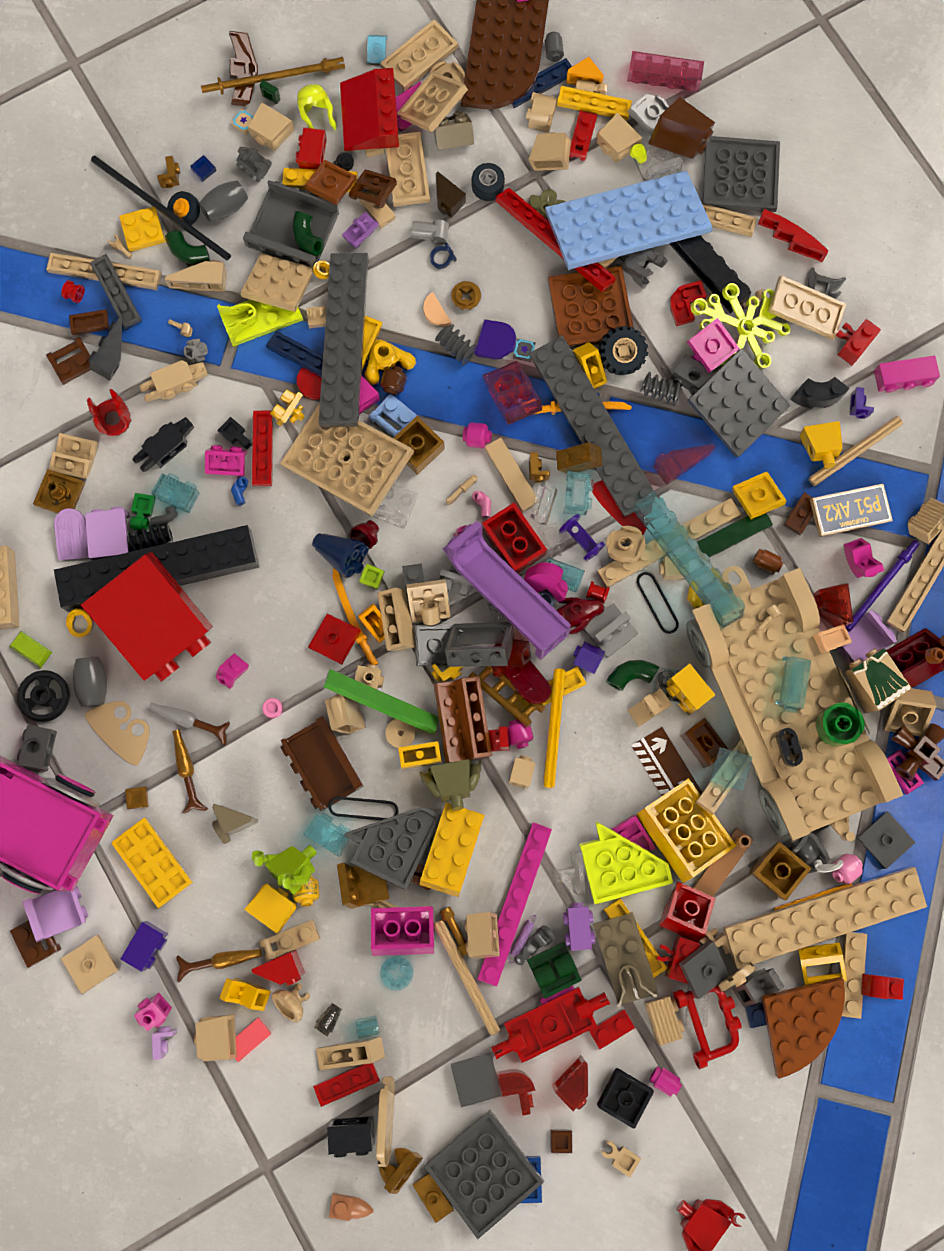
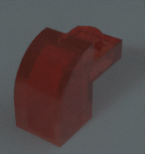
[491,639,531,677]
[498,1069,536,1116]

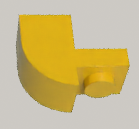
[219,978,271,1011]

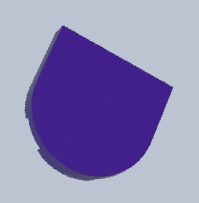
[475,319,517,359]

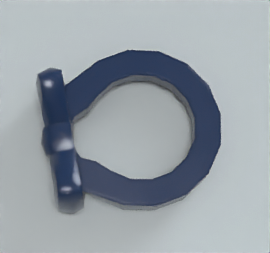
[430,243,457,269]

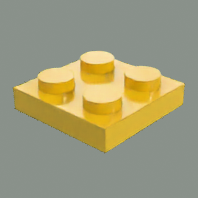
[119,206,166,252]
[732,472,786,519]

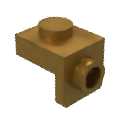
[157,156,181,188]

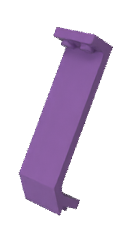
[443,521,571,660]

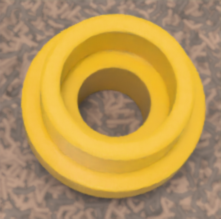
[313,261,330,280]

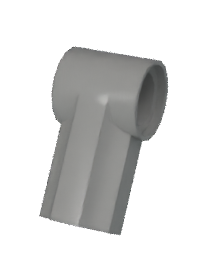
[411,220,449,245]

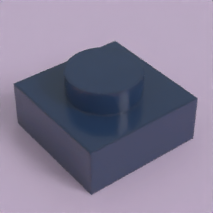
[744,1002,767,1028]

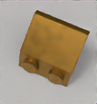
[749,841,812,901]

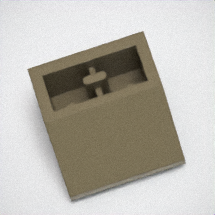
[433,111,474,150]

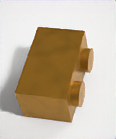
[556,442,603,475]

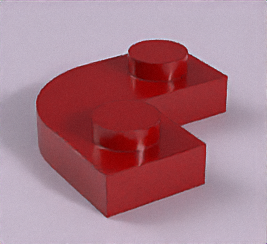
[669,280,707,327]

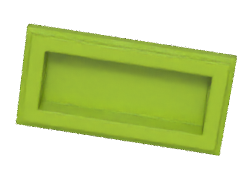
[9,631,53,668]

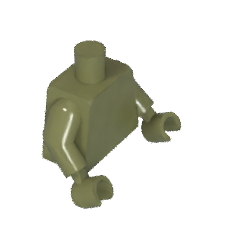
[419,759,482,811]

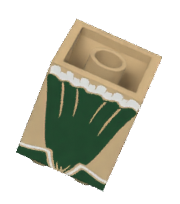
[845,648,912,713]

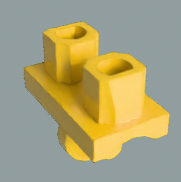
[270,389,305,426]

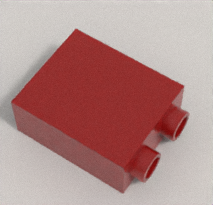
[81,552,213,682]

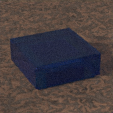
[190,155,217,182]

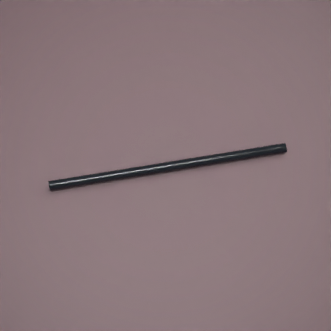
[91,155,231,261]

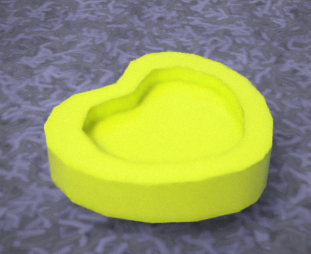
[630,144,647,164]

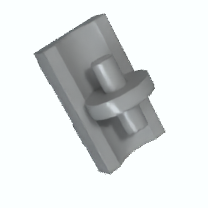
[440,566,474,597]

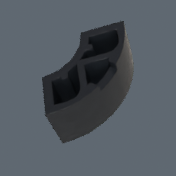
[790,377,850,409]

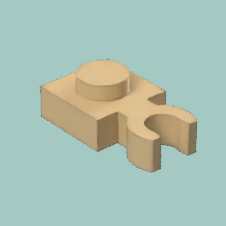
[601,1140,641,1178]

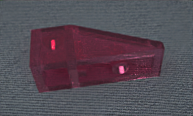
[653,444,716,485]

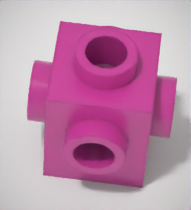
[134,992,172,1031]

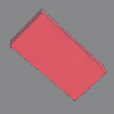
[235,1017,272,1062]

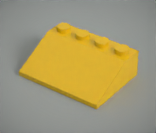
[636,778,737,883]

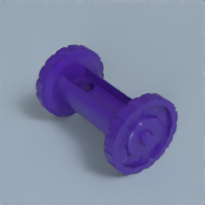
[559,514,606,562]

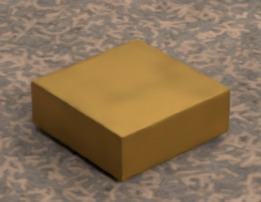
[125,786,149,810]

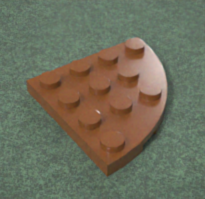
[762,977,845,1079]

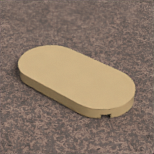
[376,1076,395,1167]

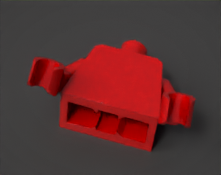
[676,1199,746,1251]

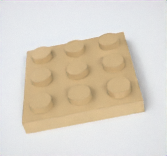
[397,71,468,132]
[241,253,314,312]

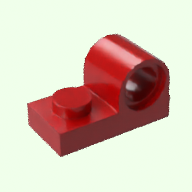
[488,726,510,751]
[861,973,904,1000]

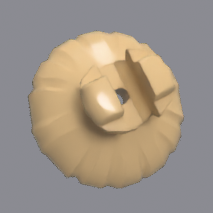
[272,983,310,1023]

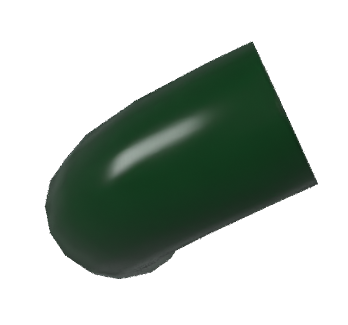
[292,211,324,256]
[165,231,211,265]
[606,660,659,691]

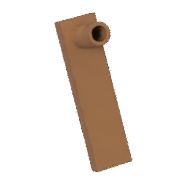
[692,828,754,897]

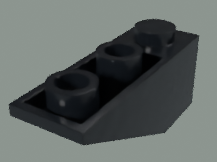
[88,317,122,381]

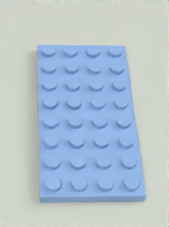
[545,171,713,270]

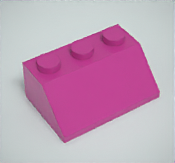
[371,906,434,956]

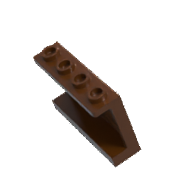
[280,716,364,811]

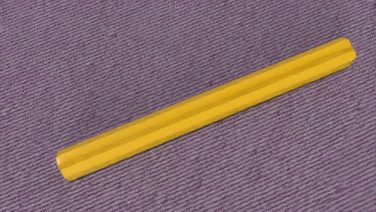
[543,668,565,788]

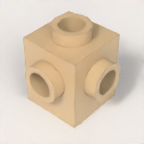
[355,664,384,690]

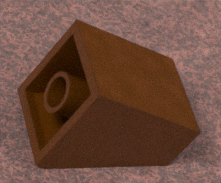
[648,97,715,159]

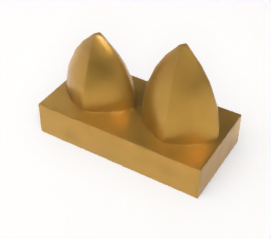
[379,1148,423,1194]

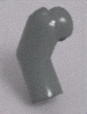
[150,505,178,527]

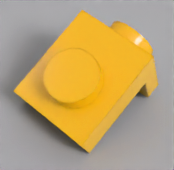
[431,664,463,682]

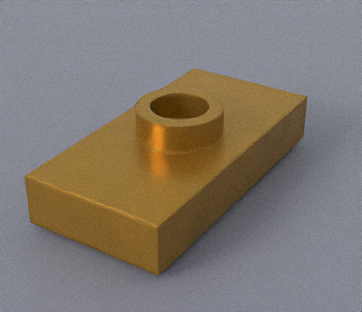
[413,1173,454,1223]

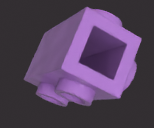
[563,902,595,951]

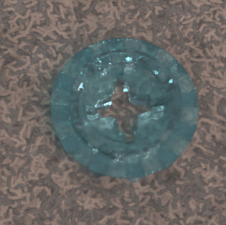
[380,956,413,990]

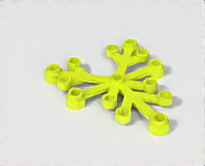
[691,283,791,369]

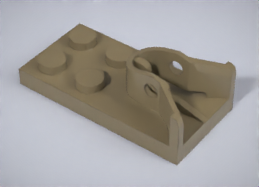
[593,912,658,1008]

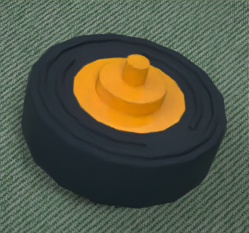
[167,191,200,225]

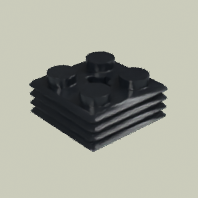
[597,1068,654,1129]

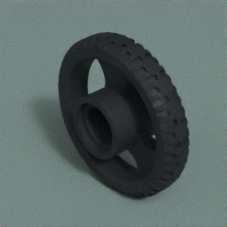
[17,670,70,722]

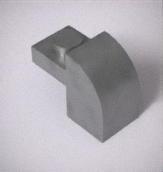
[732,968,785,1007]

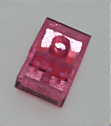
[482,361,542,425]

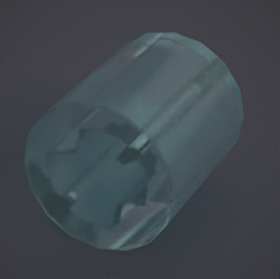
[356,1015,380,1039]

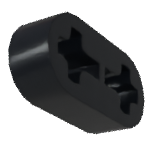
[776,728,803,767]

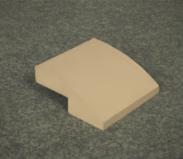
[49,433,99,479]

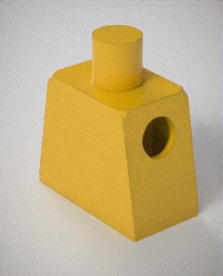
[800,421,842,468]

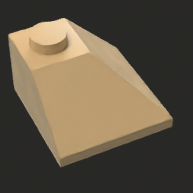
[884,688,937,737]

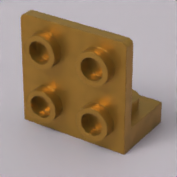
[337,862,390,909]

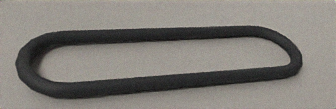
[636,572,679,634]
[328,796,399,820]

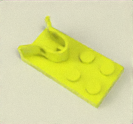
[217,300,303,347]

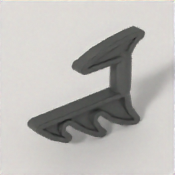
[808,267,846,299]

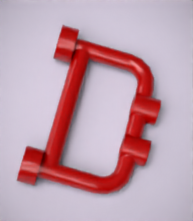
[673,985,742,1070]

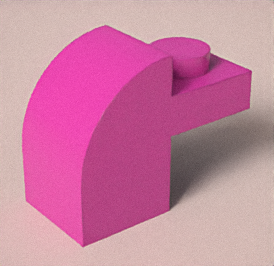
[843,538,884,578]
[524,562,569,602]

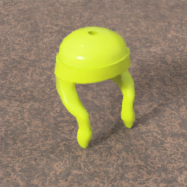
[297,84,337,130]

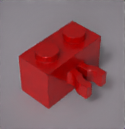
[836,319,881,366]
[656,936,700,984]

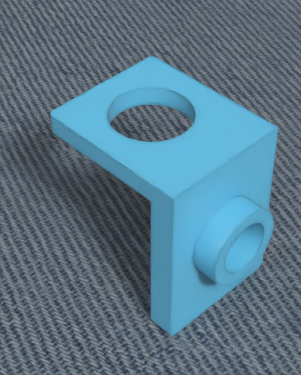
[367,34,388,64]

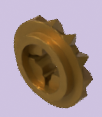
[451,281,481,310]

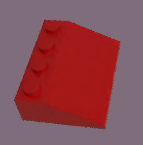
[340,68,399,151]

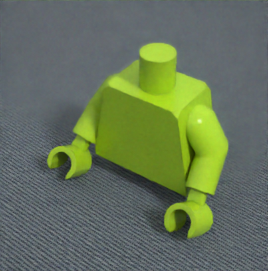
[251,845,317,895]

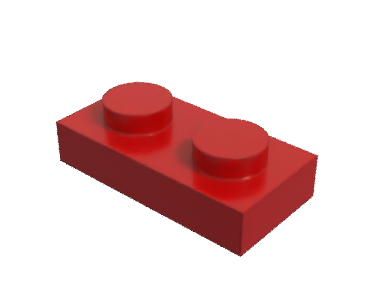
[589,1008,635,1050]

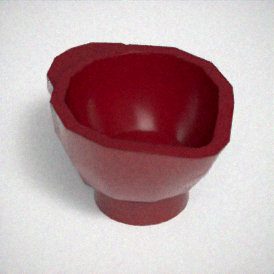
[349,520,379,549]

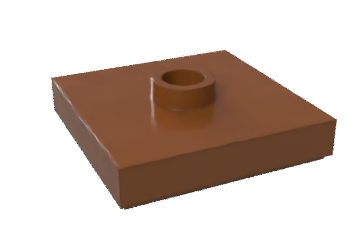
[305,160,356,205]

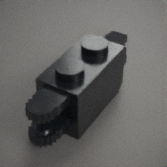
[132,417,195,472]

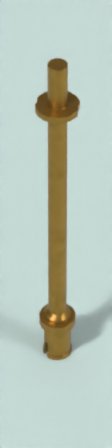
[201,56,345,95]

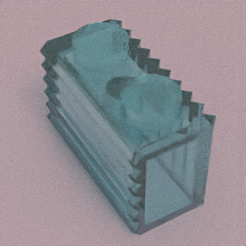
[151,473,200,513]

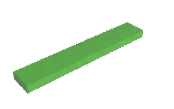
[323,669,439,735]

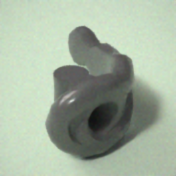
[514,926,555,965]

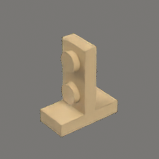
[627,688,672,727]

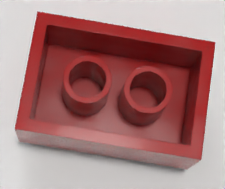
[482,502,547,574]

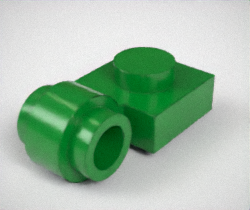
[130,493,156,532]

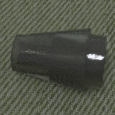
[314,1003,342,1037]

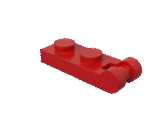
[569,111,598,161]

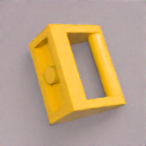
[798,942,847,985]

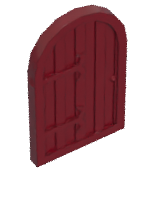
[502,658,551,704]

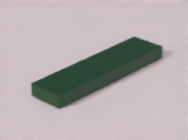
[695,513,773,560]

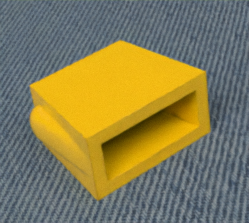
[244,883,297,934]

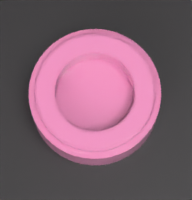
[262,698,283,719]

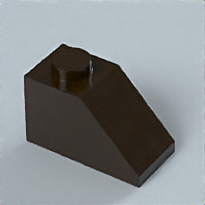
[436,172,466,218]

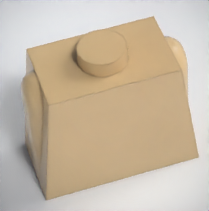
[248,103,294,151]
[596,113,642,163]
[528,132,571,171]
[325,694,366,735]
[194,1014,237,1061]

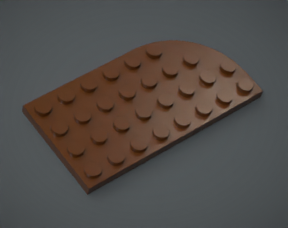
[461,0,549,109]

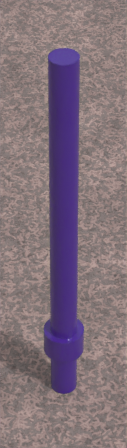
[845,540,920,632]

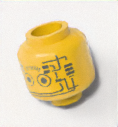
[293,875,320,907]

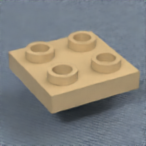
[406,579,451,625]

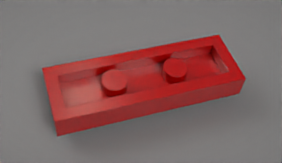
[313,1062,380,1107]

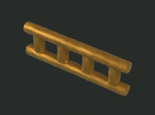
[468,666,546,727]

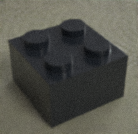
[327,1116,375,1158]

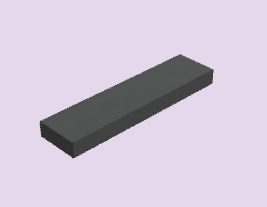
[90,254,142,330]

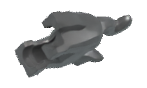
[614,248,668,289]

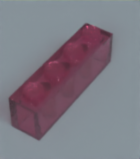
[627,51,704,92]

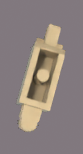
[139,360,208,402]

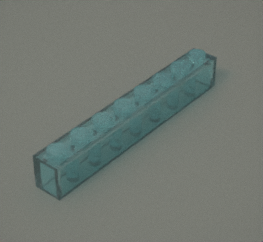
[634,491,745,628]

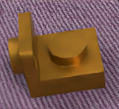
[529,452,550,483]

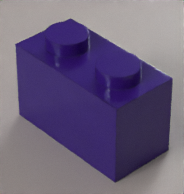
[120,921,168,972]

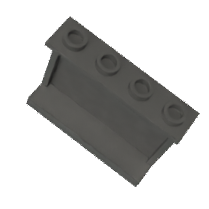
[243,180,339,267]

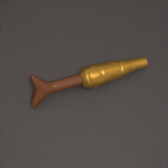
[172,729,208,814]
[176,948,262,982]

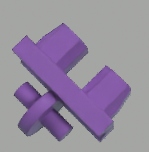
[342,212,379,248]

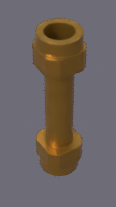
[440,906,468,957]

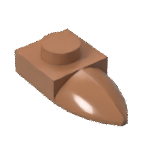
[329,1193,373,1221]

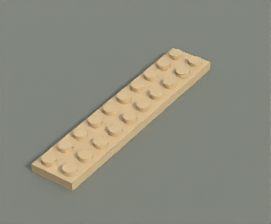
[723,867,927,969]

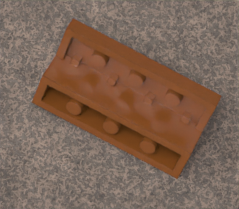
[433,677,492,763]

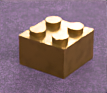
[393,416,445,475]

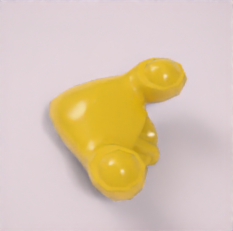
[364,339,416,385]

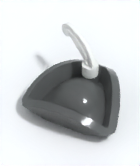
[789,832,843,873]

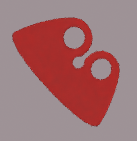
[590,480,653,535]

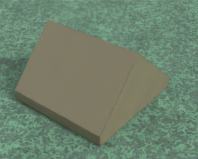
[212,804,259,835]

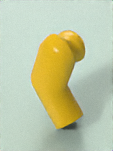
[687,582,706,609]

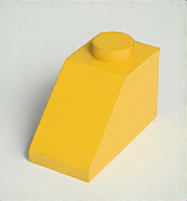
[572,342,608,389]

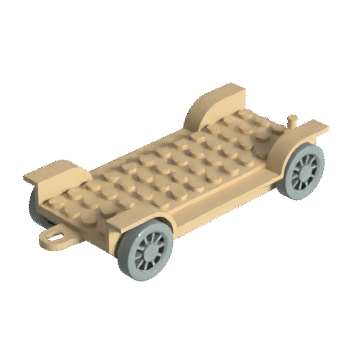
[686,566,903,841]

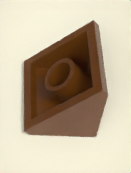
[680,718,729,768]

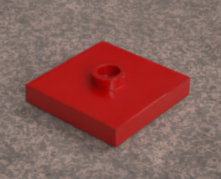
[308,613,361,665]

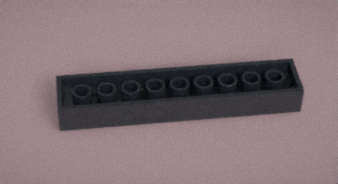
[54,525,259,612]

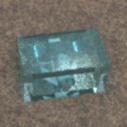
[303,813,350,857]

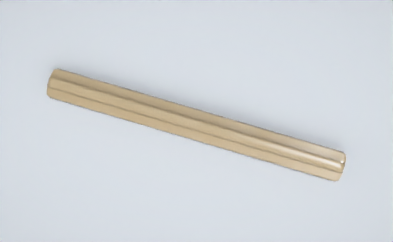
[808,416,903,486]
[434,920,500,1036]

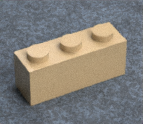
[377,588,415,651]

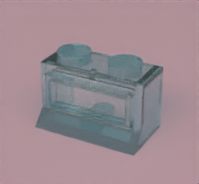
[563,470,594,515]

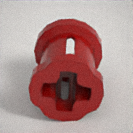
[586,581,610,604]

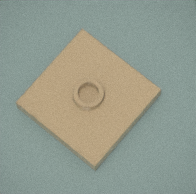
[61,935,119,994]

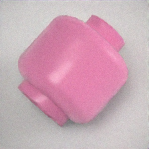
[832,854,863,884]

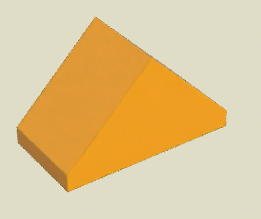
[566,56,604,85]
[358,604,385,643]

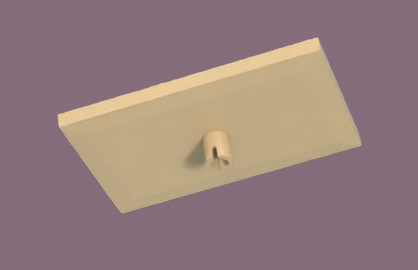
[280,403,414,516]

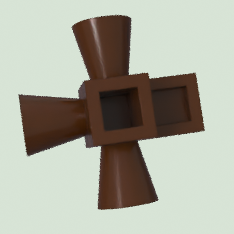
[890,723,944,781]

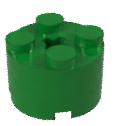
[816,702,865,747]

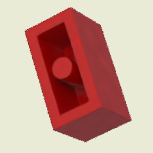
[296,128,327,169]

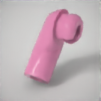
[472,491,491,518]

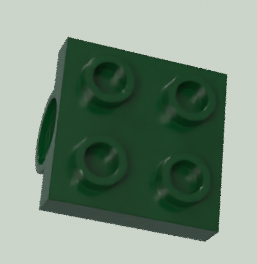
[527,942,582,999]

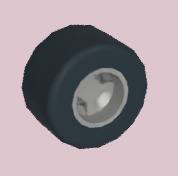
[471,163,505,201]

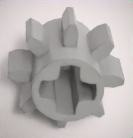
[184,338,208,363]

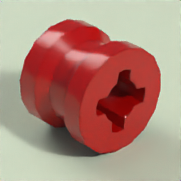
[61,280,85,304]

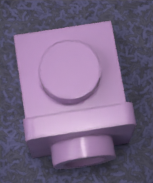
[152,1026,177,1060]

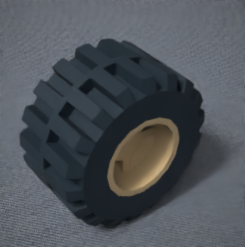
[598,326,648,375]

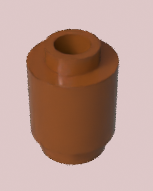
[752,549,784,574]

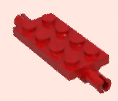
[491,986,610,1063]

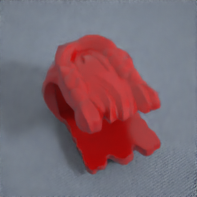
[87,389,132,437]

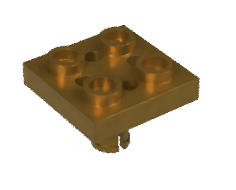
[33,469,85,514]

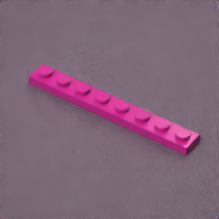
[477,822,552,987]

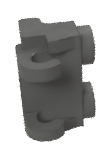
[236,147,272,182]

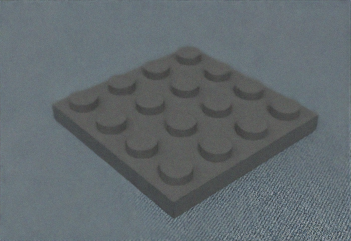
[702,136,780,212]
[687,348,791,458]
[424,1109,544,1239]

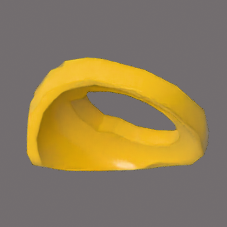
[66,608,93,638]

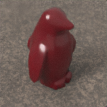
[556,597,605,634]

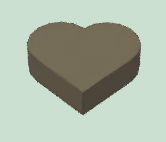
[212,820,231,844]

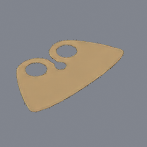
[85,701,150,766]

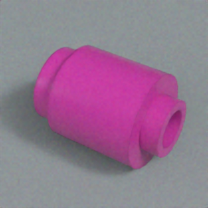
[649,1066,682,1097]

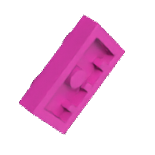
[205,445,247,476]

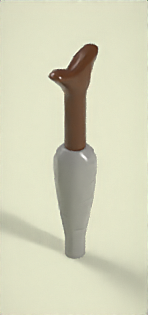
[148,702,230,746]

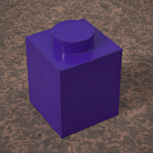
[573,641,605,674]

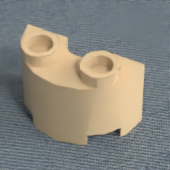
[526,92,558,133]

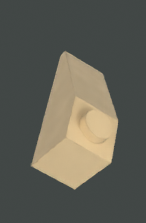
[165,260,227,292]
[316,1036,385,1070]

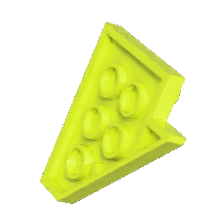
[579,821,673,904]

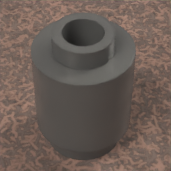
[544,31,564,62]

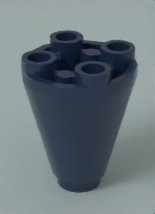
[312,533,369,578]

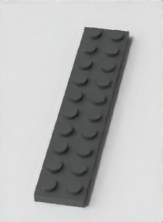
[318,253,369,427]
[529,335,658,518]

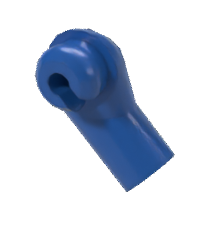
[231,476,248,506]

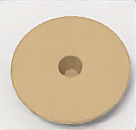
[385,719,415,748]

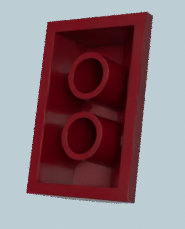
[886,628,944,688]

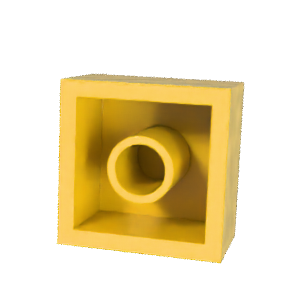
[665,663,715,714]

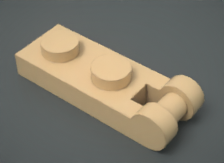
[259,920,320,961]

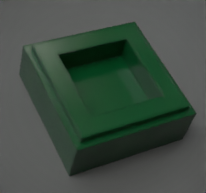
[259,80,281,104]

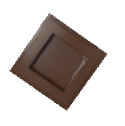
[551,1129,572,1153]

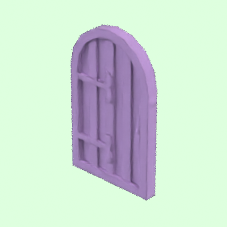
[54,508,89,560]

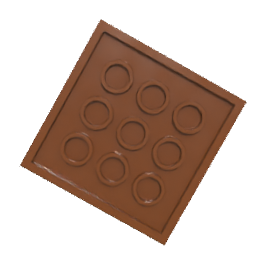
[548,266,634,348]

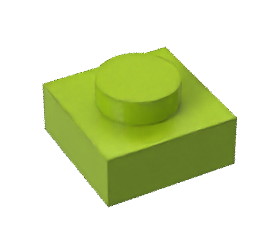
[359,564,385,590]

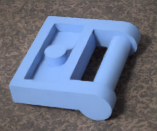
[368,393,419,438]

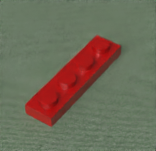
[252,410,273,487]

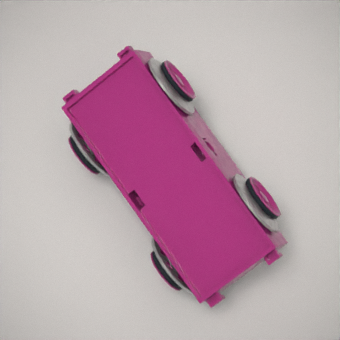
[0,756,114,894]

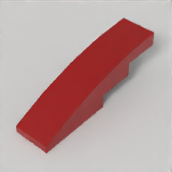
[758,209,829,262]

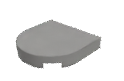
[627,94,669,136]

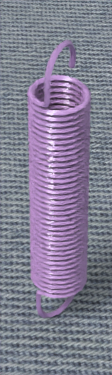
[508,915,537,963]

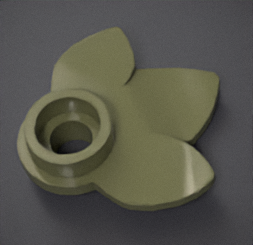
[529,189,566,220]

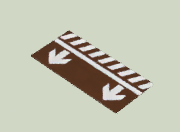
[631,727,702,796]

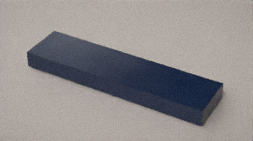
[511,58,572,108]
[266,331,323,378]

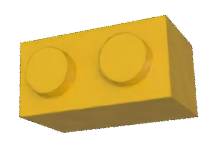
[398,741,442,770]

